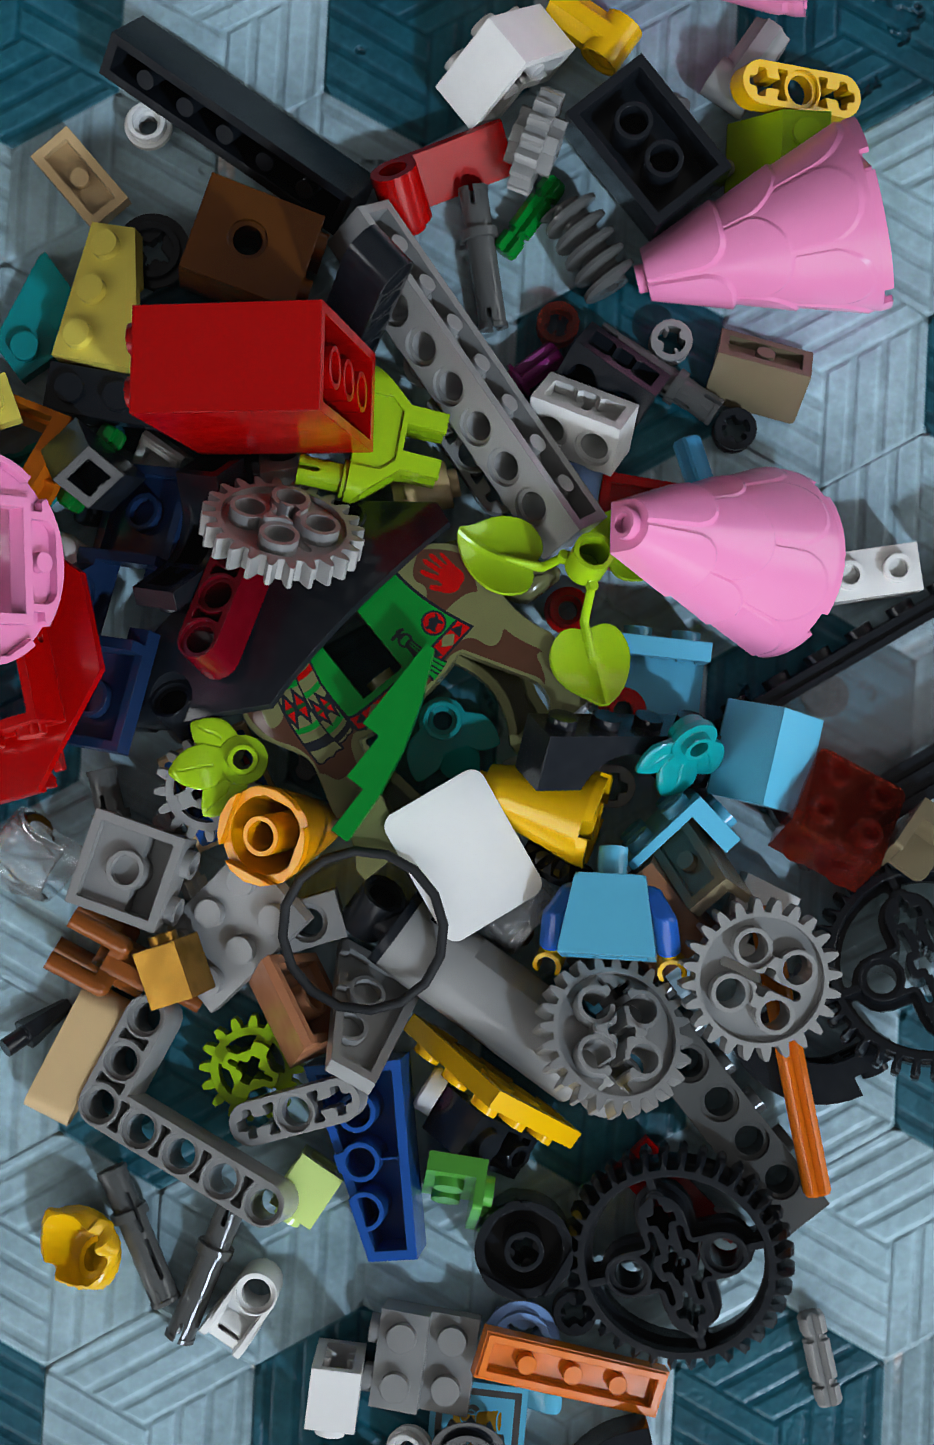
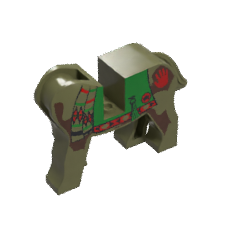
[243,539,588,880]

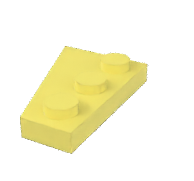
[51,222,144,374]

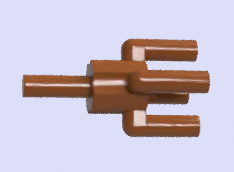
[43,906,203,1013]

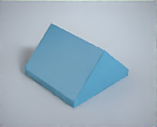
[706,698,824,816]

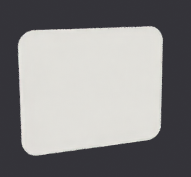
[384,769,542,941]

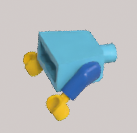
[532,845,687,982]

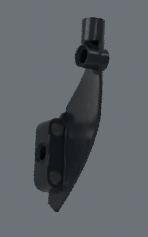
[135,500,451,744]

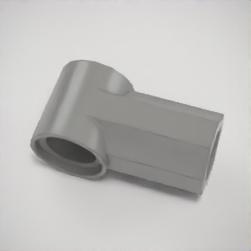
[700,17,790,120]

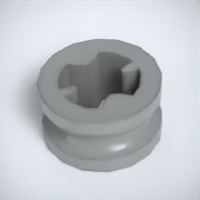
[648,319,693,366]

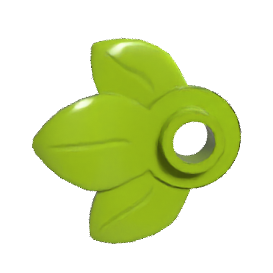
[168,717,268,817]

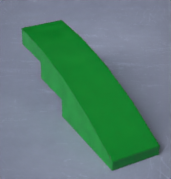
[331,643,435,842]

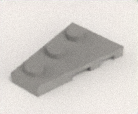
[325,937,419,1095]

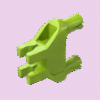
[294,366,450,504]

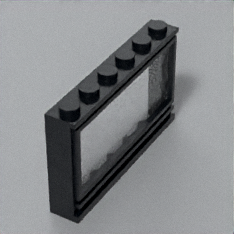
[713,582,934,871]

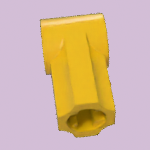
[545,0,642,76]

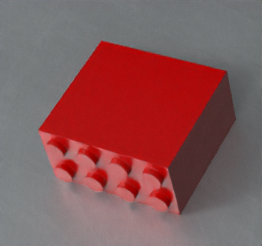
[124,299,375,455]

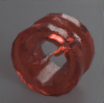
[536,301,580,349]

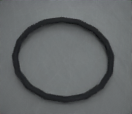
[278,846,449,1015]

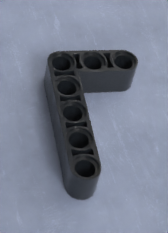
[326,224,414,353]

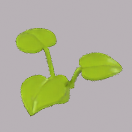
[456,510,643,706]

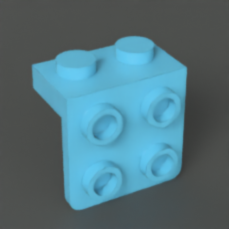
[614,625,713,714]
[620,788,741,870]

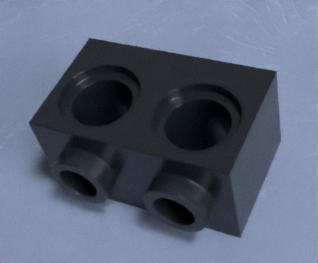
[556,321,671,430]

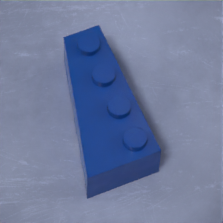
[303,1051,426,1262]

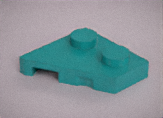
[0,252,71,385]

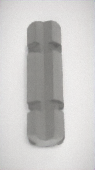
[797,1308,843,1408]

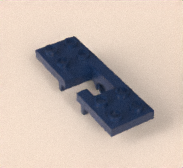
[66,464,182,756]

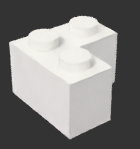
[435,3,576,129]

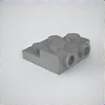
[64,808,201,933]
[361,1298,482,1418]

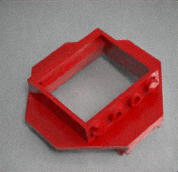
[0,559,106,805]

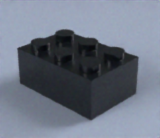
[564,53,732,241]

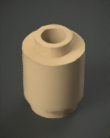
[390,461,462,510]

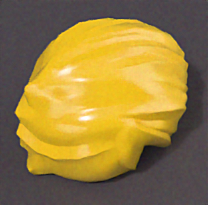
[40,1204,122,1290]

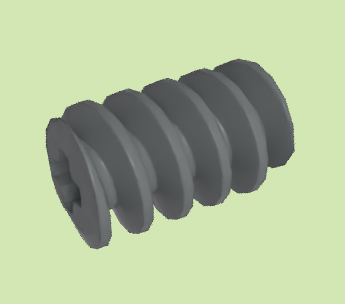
[540,192,634,304]

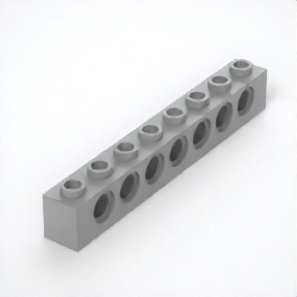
[327,199,607,560]

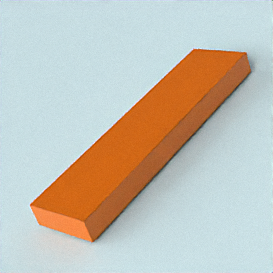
[470,1324,670,1418]

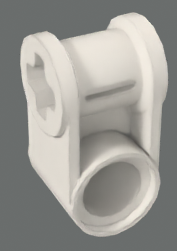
[198,1258,283,1360]

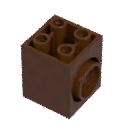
[179,172,330,302]

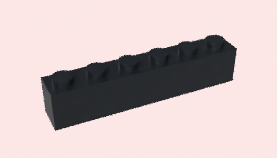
[99,16,373,235]

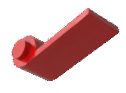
[370,118,512,236]

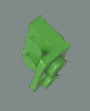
[422,1150,496,1230]

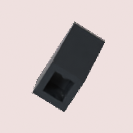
[41,417,146,511]
[422,1086,538,1180]

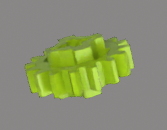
[199,1013,306,1121]

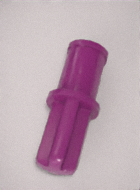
[506,342,564,397]

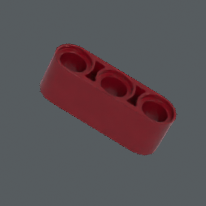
[177,554,270,680]

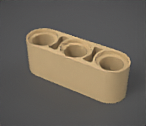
[24,989,132,1126]

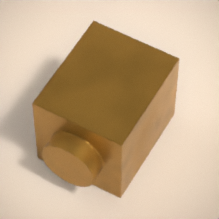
[132,928,216,1011]

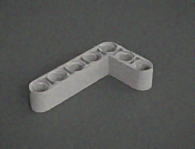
[78,995,299,1228]

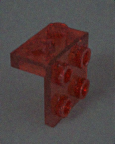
[768,748,905,892]

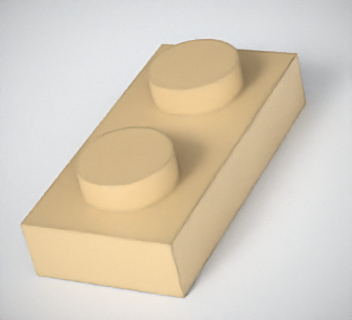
[30,126,132,227]

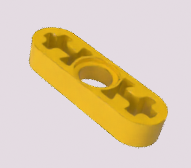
[730,59,861,123]

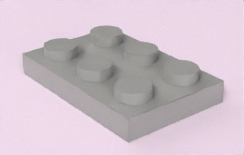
[156,864,315,1013]

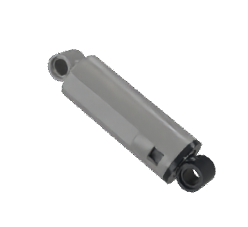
[342,874,641,1118]

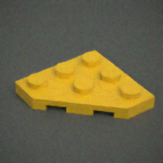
[403,1014,582,1149]

